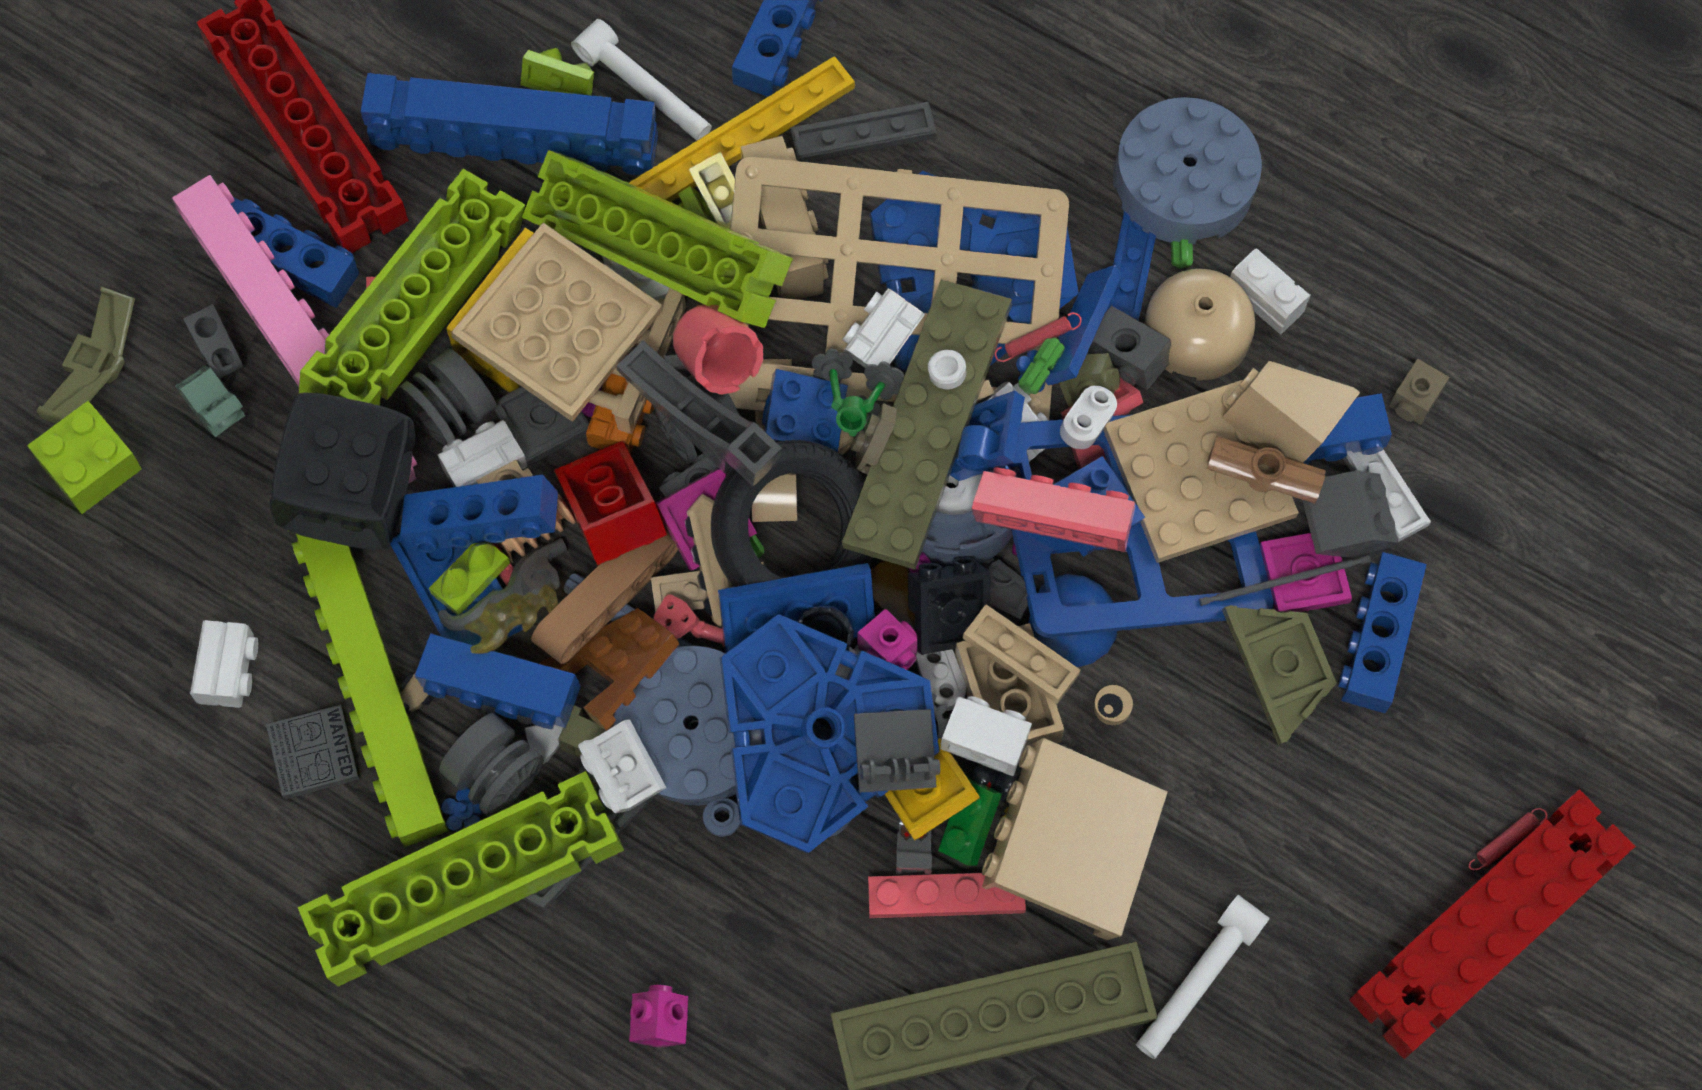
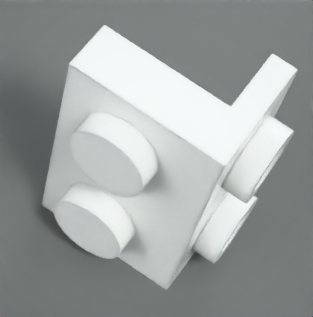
[578,720,666,813]

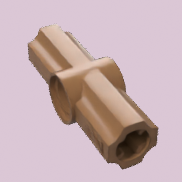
[1206,436,1326,504]

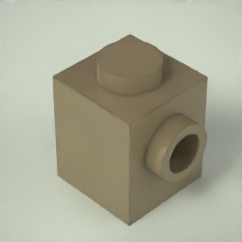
[1389,359,1450,425]

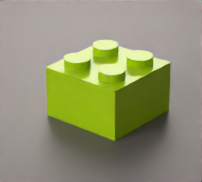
[27,401,142,514]

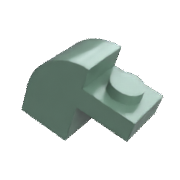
[175,365,245,437]

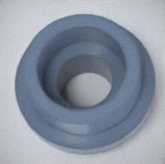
[703,798,740,837]

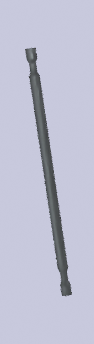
[1199,555,1371,606]

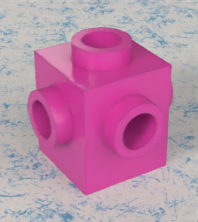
[858,609,917,670]
[629,985,688,1048]

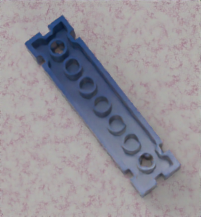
[361,73,658,175]

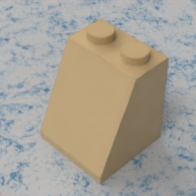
[1222,361,1360,463]

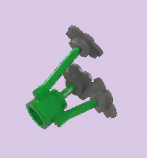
[812,348,904,437]

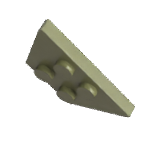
[1222,605,1337,745]

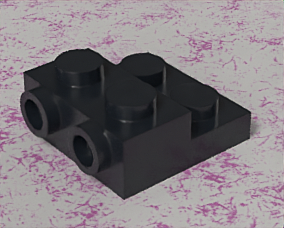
[908,557,990,655]

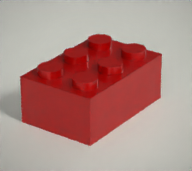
[554,441,667,565]

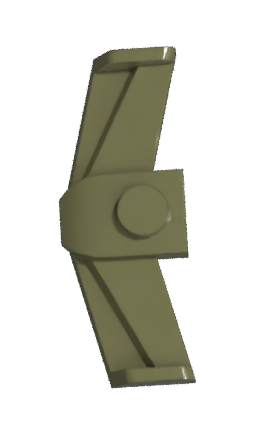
[37,286,135,424]

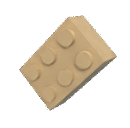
[955,623,1064,748]

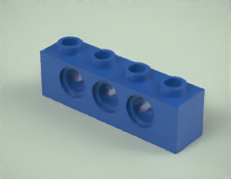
[732,0,823,97]
[231,197,359,308]
[400,475,558,553]
[1338,552,1427,713]

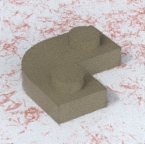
[851,403,897,475]

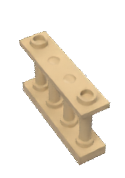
[589,265,686,434]

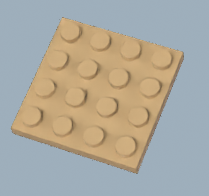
[451,223,663,422]
[1103,380,1299,563]

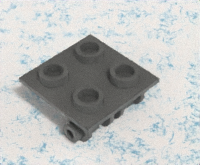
[854,709,940,793]

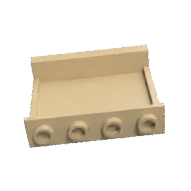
[982,738,1167,940]

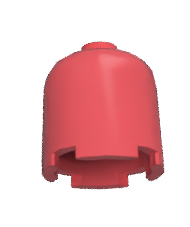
[673,304,763,395]

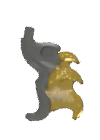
[438,538,567,654]

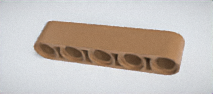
[531,529,678,664]

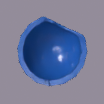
[1028,574,1117,667]

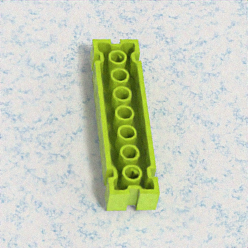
[522,150,793,328]
[299,169,525,406]
[298,771,624,987]

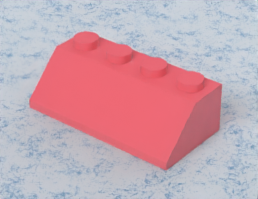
[972,467,1135,552]

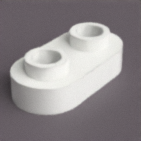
[1060,386,1117,449]
[915,649,966,711]

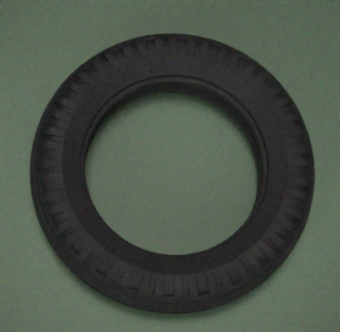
[711,440,874,587]

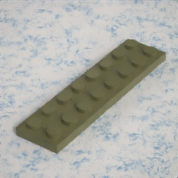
[842,279,1012,569]
[831,942,1158,1090]

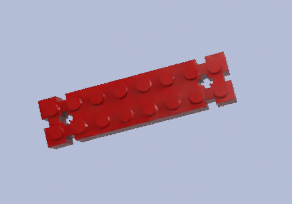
[196,0,408,253]
[1349,789,1636,1060]

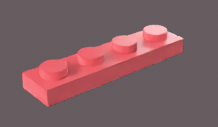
[868,873,1026,918]

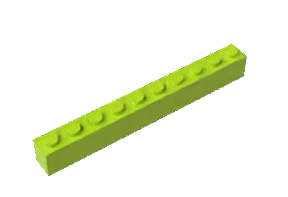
[287,530,448,847]

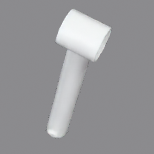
[571,19,712,140]
[1136,895,1270,1059]

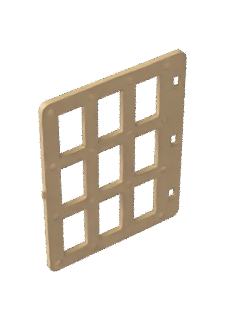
[729,156,1069,420]

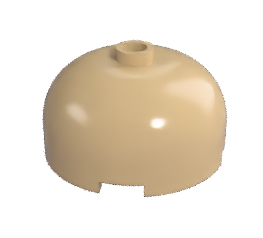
[1144,269,1255,381]

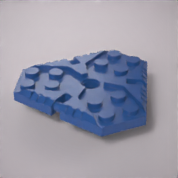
[869,171,1079,372]
[720,614,939,853]

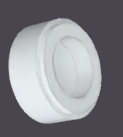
[928,350,967,389]

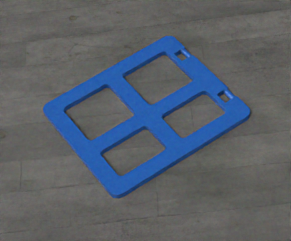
[999,415,1274,637]

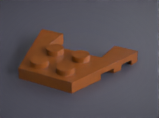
[539,608,679,730]

